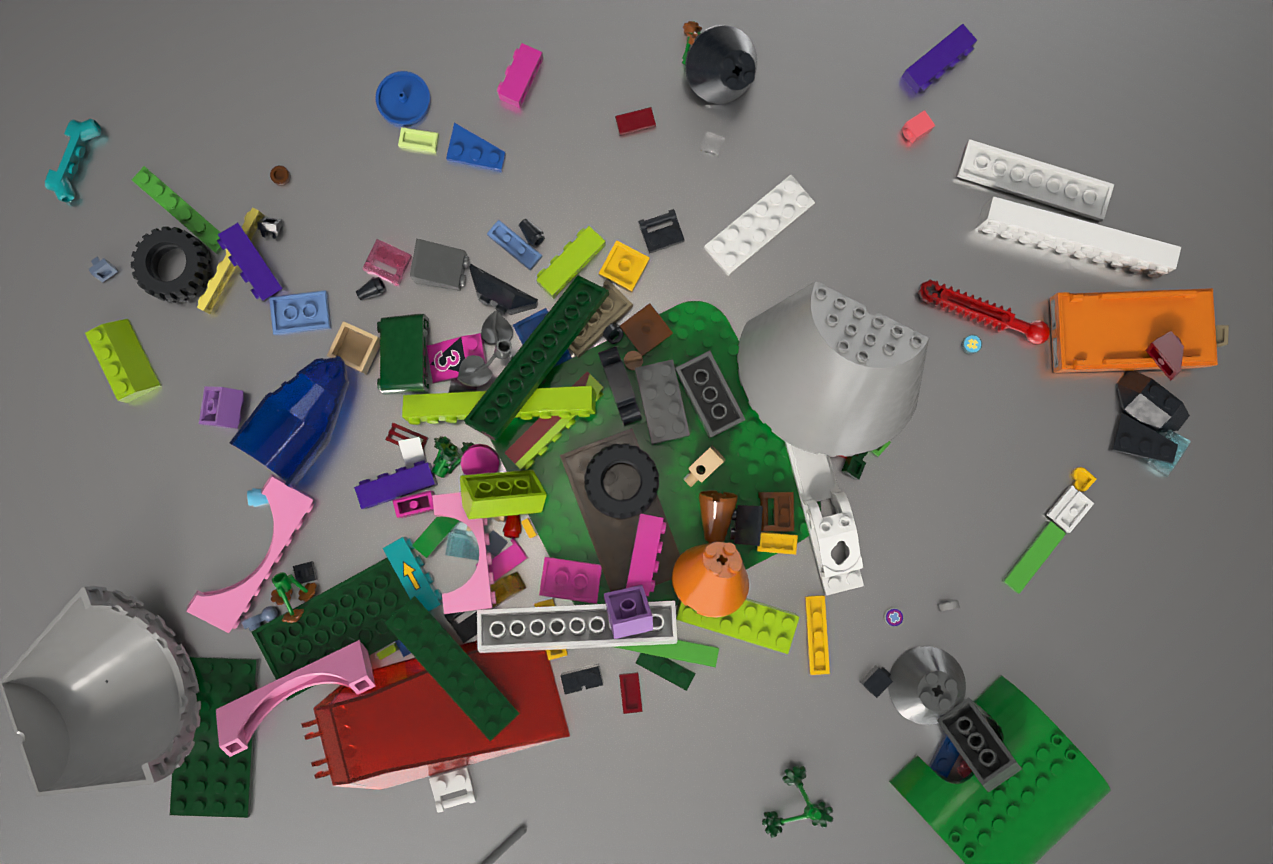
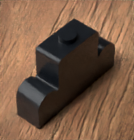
[598,346,642,426]

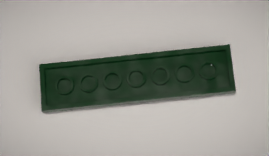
[384,596,520,741]

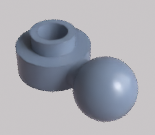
[242,606,278,631]

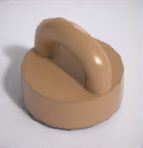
[624,351,643,370]

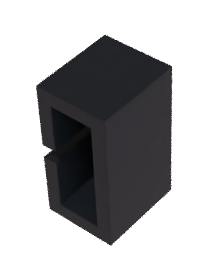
[560,664,604,695]

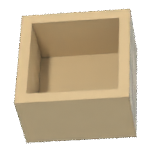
[327,321,380,375]

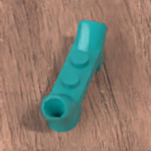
[45,118,102,202]

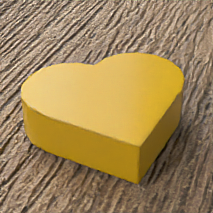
[1071,467,1097,492]

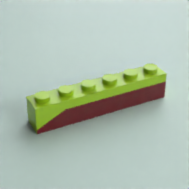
[505,371,604,470]

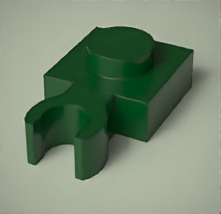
[842,451,868,480]

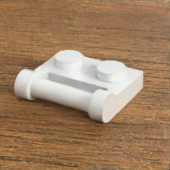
[429,766,476,813]

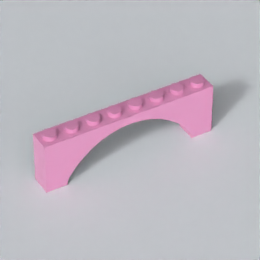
[186,474,314,633]
[216,640,376,757]

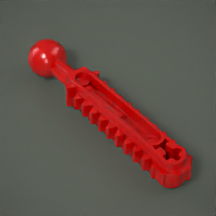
[918,279,1050,344]

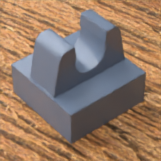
[89,256,118,283]

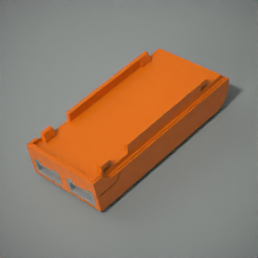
[1050,288,1218,373]

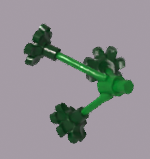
[762,766,833,838]

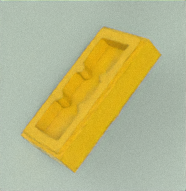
[757,532,798,555]

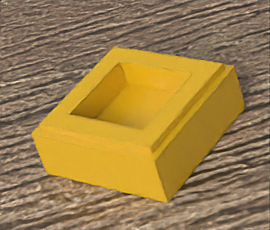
[521,518,538,538]

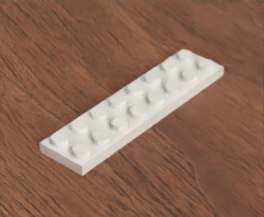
[957,139,1114,221]

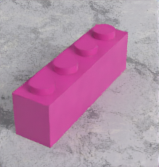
[626,514,666,596]

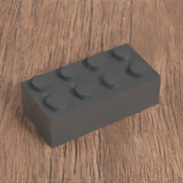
[675,351,746,439]
[635,360,690,445]
[937,698,1022,792]

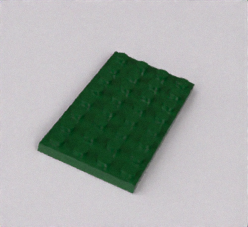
[251,558,410,701]
[170,656,259,818]

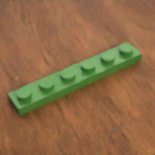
[132,166,222,254]

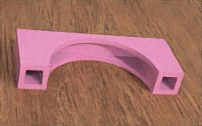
[432,492,496,614]

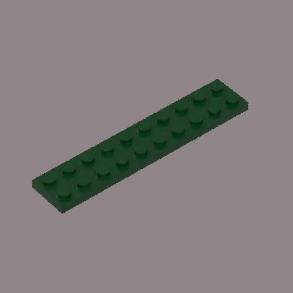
[463,275,609,441]

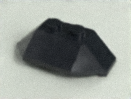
[469,264,538,315]
[1116,370,1190,433]

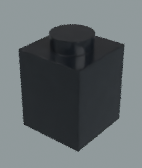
[860,665,893,698]

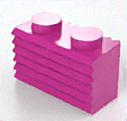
[393,490,435,519]

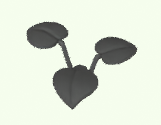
[457,310,546,386]

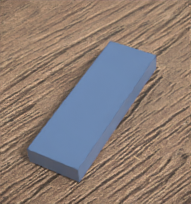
[487,220,542,271]

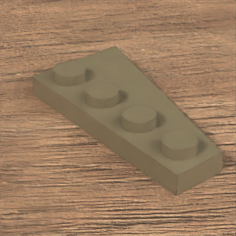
[569,279,633,358]

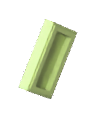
[398,127,439,153]

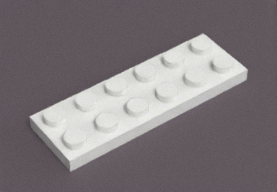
[704,175,815,276]

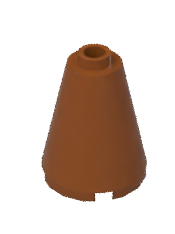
[699,491,738,543]

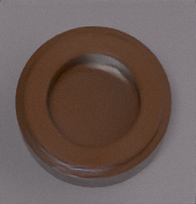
[270,165,291,186]

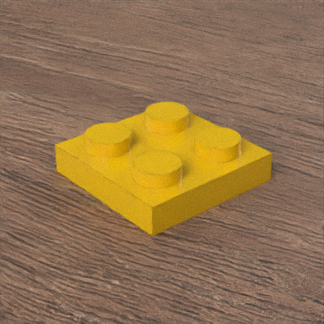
[599,240,650,292]

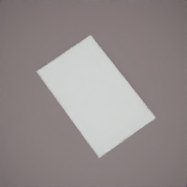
[398,437,427,469]

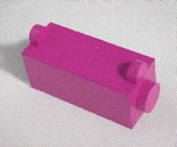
[475,538,528,582]

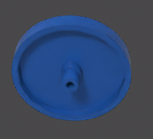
[375,71,431,127]

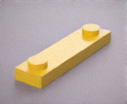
[805,595,830,675]

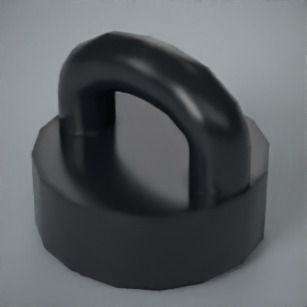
[603,323,624,344]

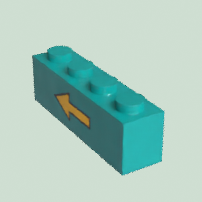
[383,537,443,611]

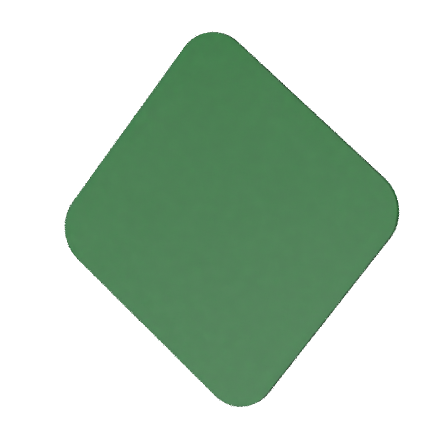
[490,301,821,606]

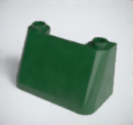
[377,314,430,394]

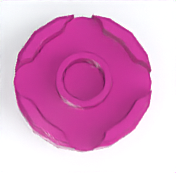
[461,444,499,475]

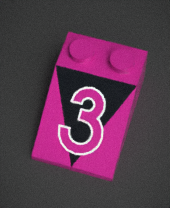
[427,333,487,383]

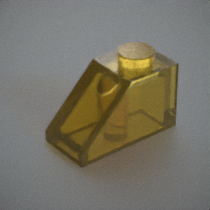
[491,572,526,609]

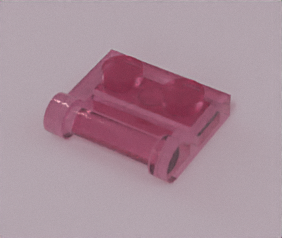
[363,239,412,286]

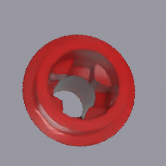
[502,515,521,538]

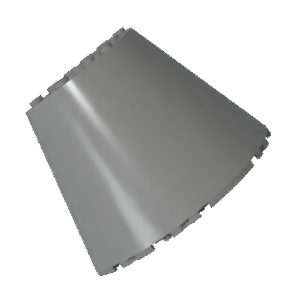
[737,281,929,457]
[0,586,201,797]

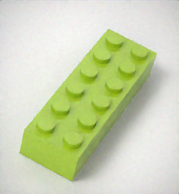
[676,598,800,654]

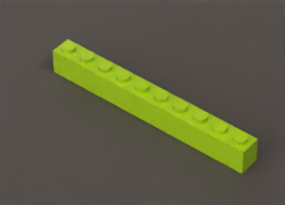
[402,386,596,425]

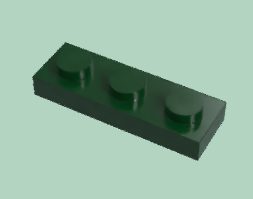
[635,653,696,691]

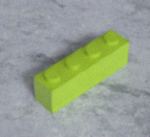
[536,226,606,299]

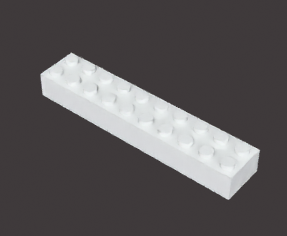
[977,196,1181,278]
[477,601,677,653]

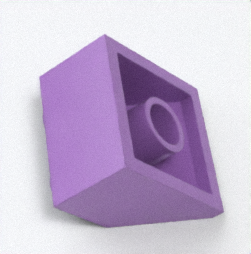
[199,386,244,429]
[604,585,653,639]

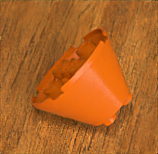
[672,542,749,617]

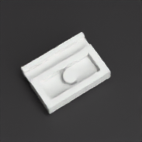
[1046,485,1094,533]

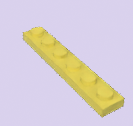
[197,207,265,314]

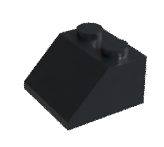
[730,505,763,546]

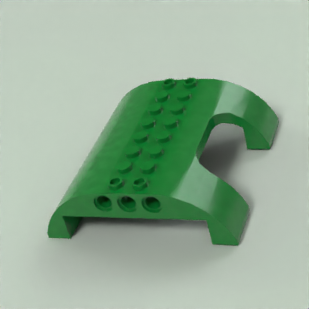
[889,675,1111,864]

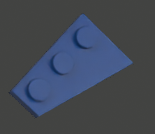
[446,122,506,172]

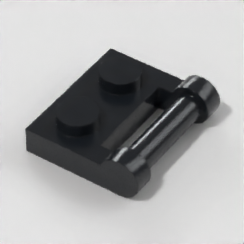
[638,209,685,254]
[444,609,487,644]

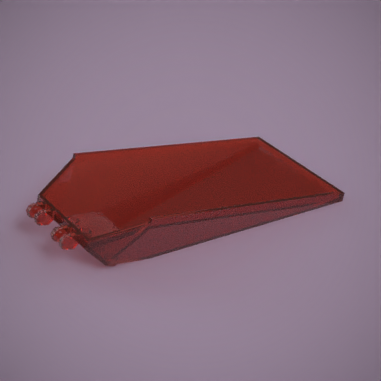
[301,640,570,790]

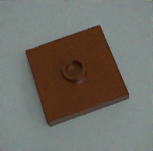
[619,303,673,357]

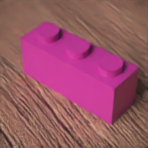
[497,43,544,108]

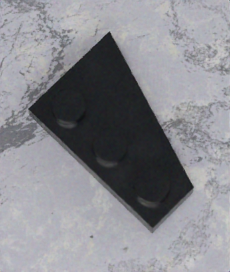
[1113,413,1178,464]

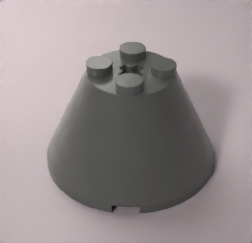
[888,646,966,725]

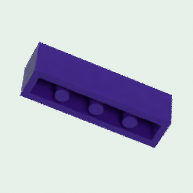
[902,24,977,93]
[217,222,282,301]
[354,460,438,509]

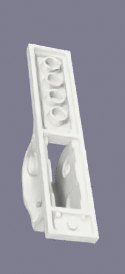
[785,441,864,596]

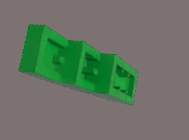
[412,491,461,558]

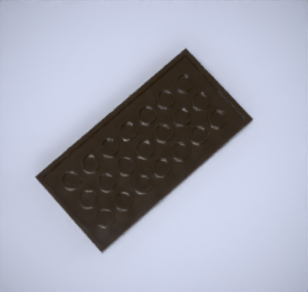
[560,428,680,592]

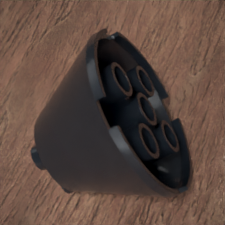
[685,25,757,104]

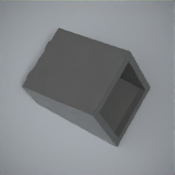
[410,238,469,291]

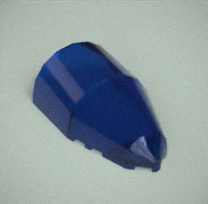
[229,356,349,489]

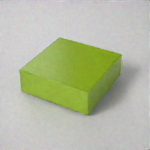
[376,643,399,660]

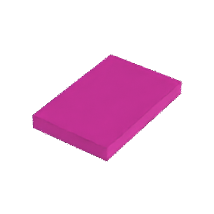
[539,557,602,604]

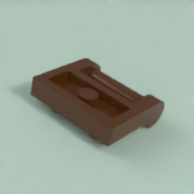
[758,492,794,531]

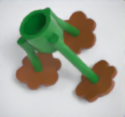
[271,572,317,623]

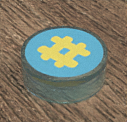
[962,335,982,354]

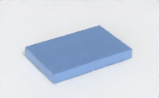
[269,290,331,335]

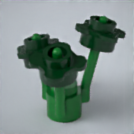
[432,436,475,478]

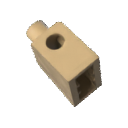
[683,445,725,487]

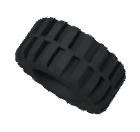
[130,226,212,303]
[584,443,659,519]

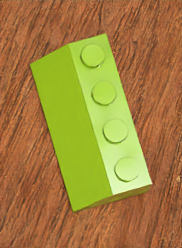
[85,319,161,403]
[460,470,547,519]

